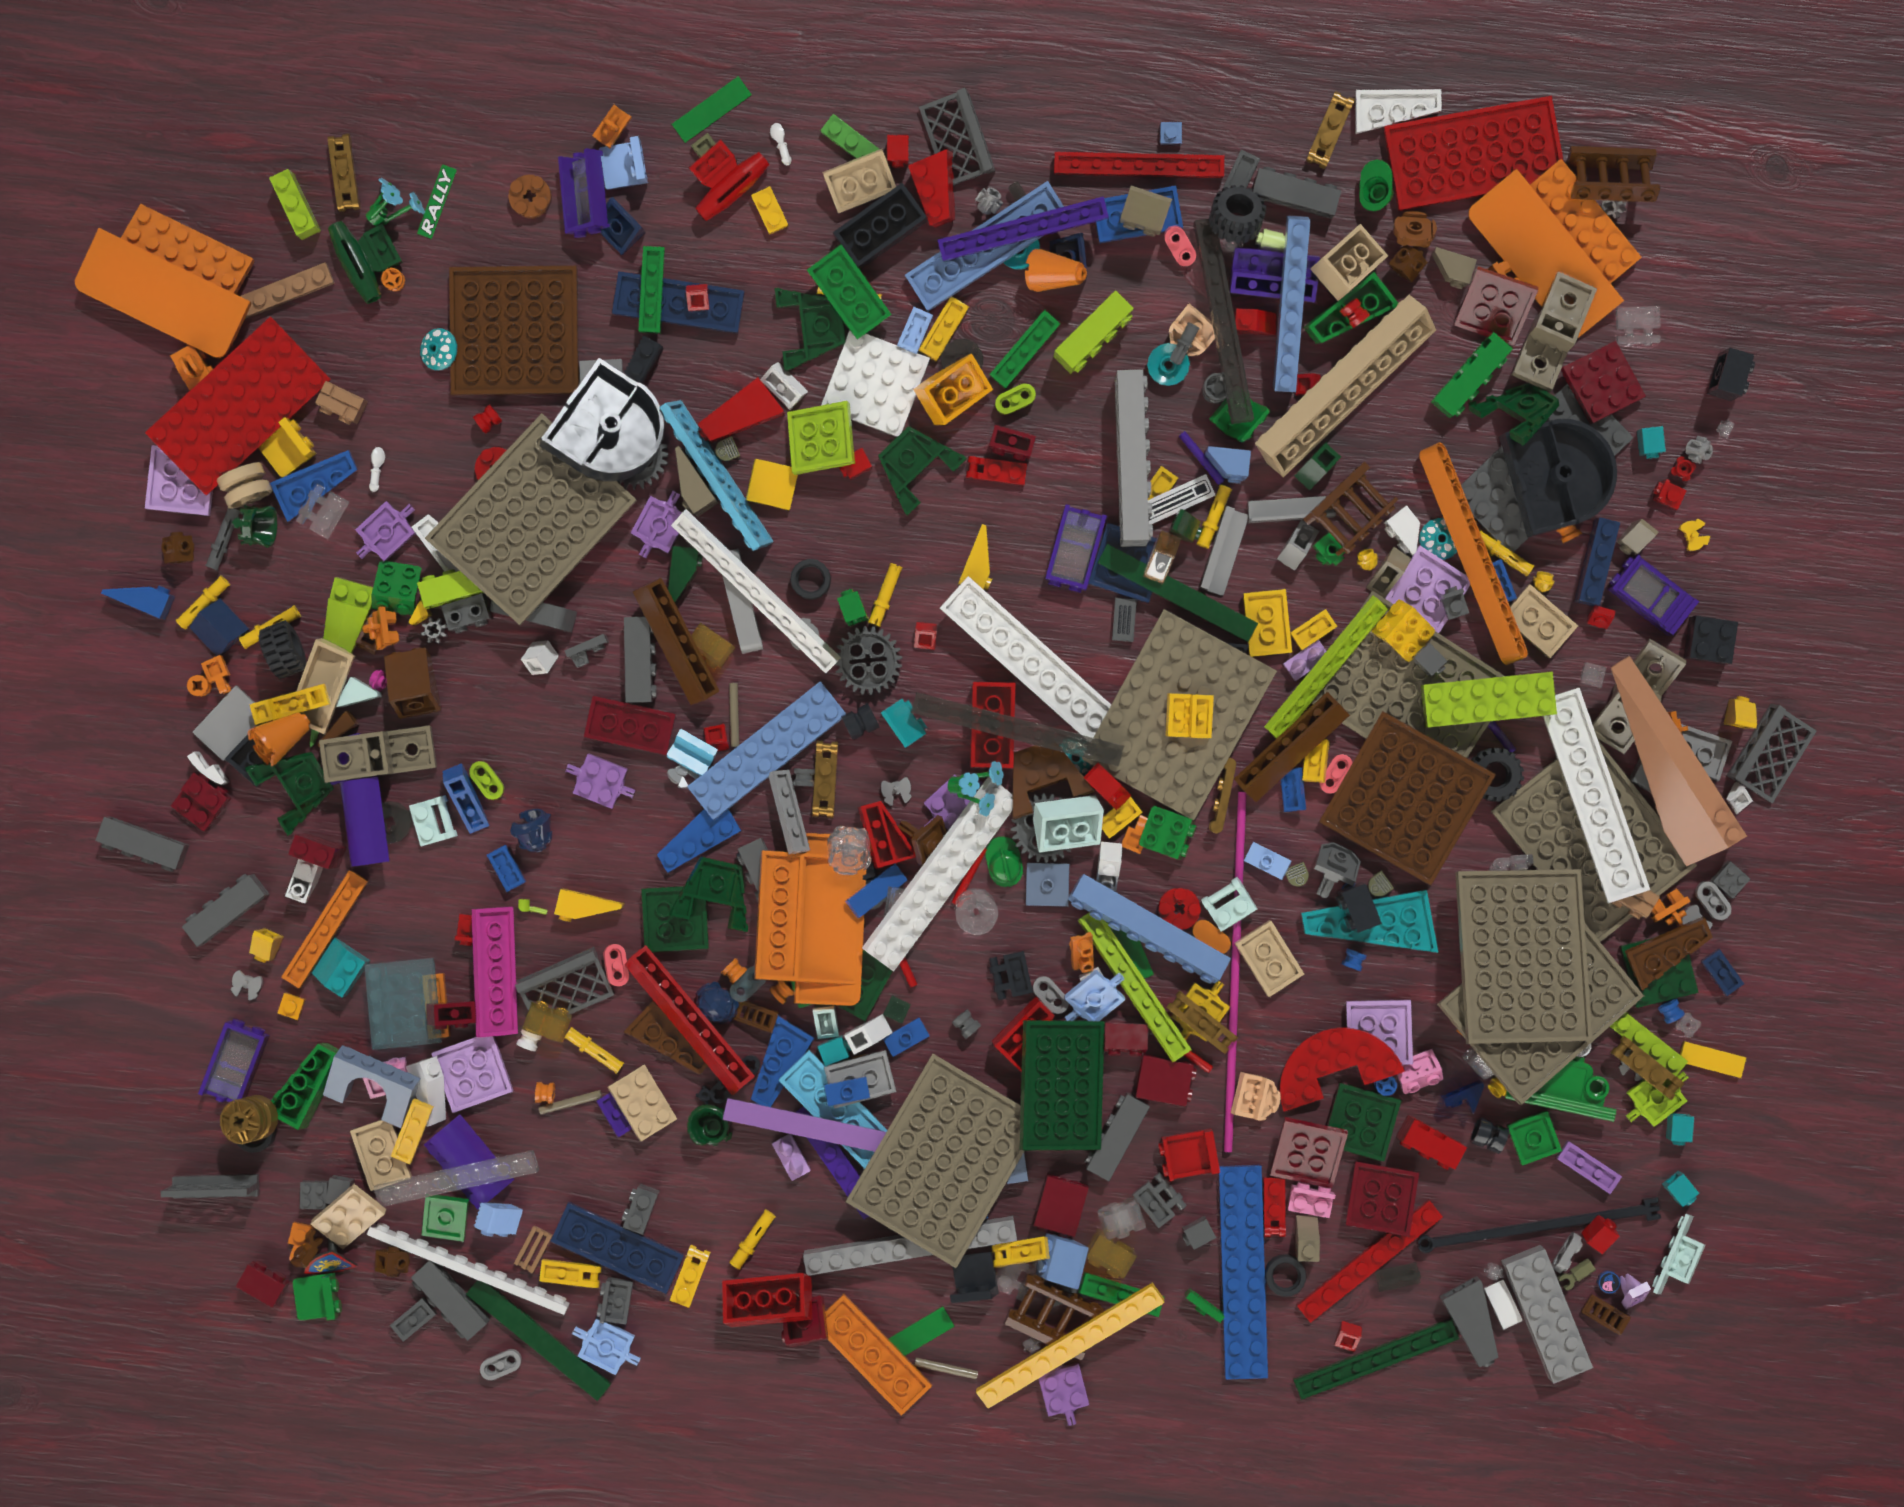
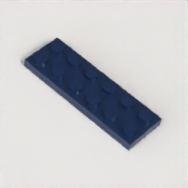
[612,271,745,334]
[550,1202,685,1294]

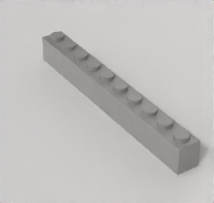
[803,1216,1017,1275]

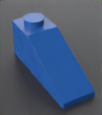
[101,585,175,620]
[442,763,489,834]

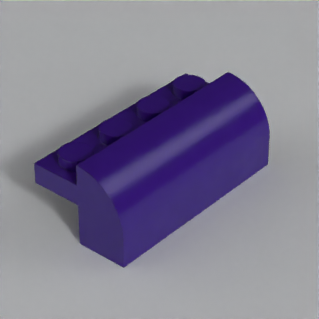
[1229,247,1320,302]
[340,777,389,867]
[424,1115,514,1210]

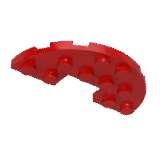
[1280,1027,1405,1111]

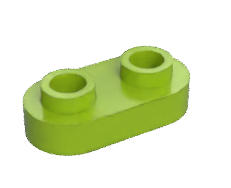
[995,384,1036,415]
[469,761,505,800]

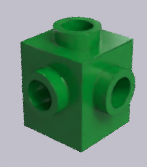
[1312,533,1345,566]

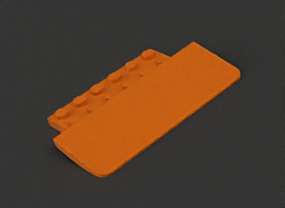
[1468,159,1642,337]
[75,204,255,358]
[754,833,867,1006]

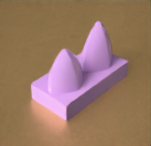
[1283,640,1326,681]
[772,1134,811,1181]
[1620,1274,1651,1310]

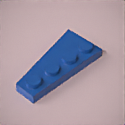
[657,809,742,873]

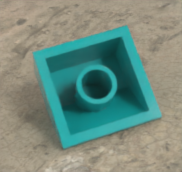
[881,699,928,748]
[311,937,371,998]

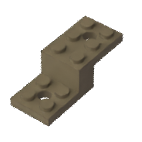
[1512,272,1597,392]
[1592,639,1686,754]
[319,725,437,783]

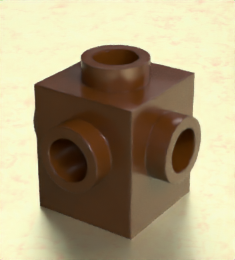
[1389,245,1428,282]
[161,532,195,563]
[375,1245,410,1277]

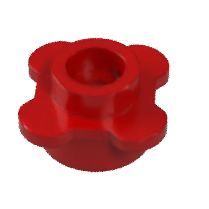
[1671,456,1696,481]

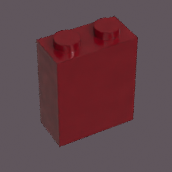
[288,833,347,869]
[1135,1053,1197,1107]
[1033,1173,1089,1239]

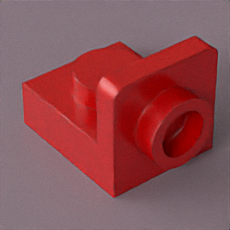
[1653,479,1687,510]
[454,914,473,946]

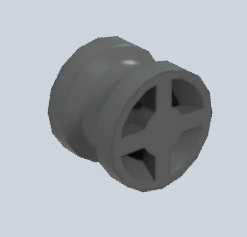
[793,768,815,786]

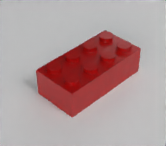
[971,682,1016,768]
[722,1273,813,1327]

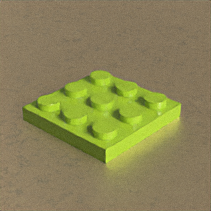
[787,401,855,475]

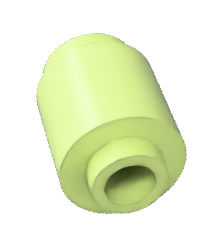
[1255,229,1285,252]

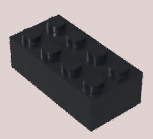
[833,183,927,270]

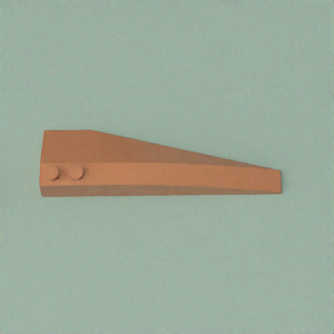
[1610,656,1747,866]

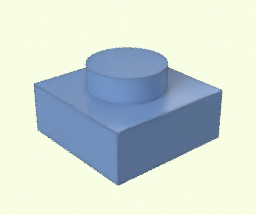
[1160,122,1182,145]

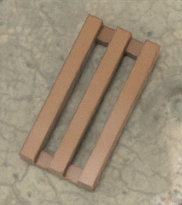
[514,1225,553,1274]

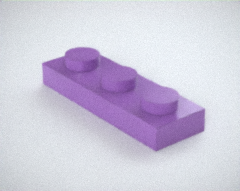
[1556,1140,1622,1194]

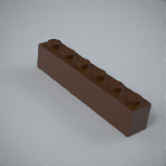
[632,577,720,705]
[1234,691,1350,802]

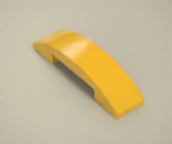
[249,684,331,725]

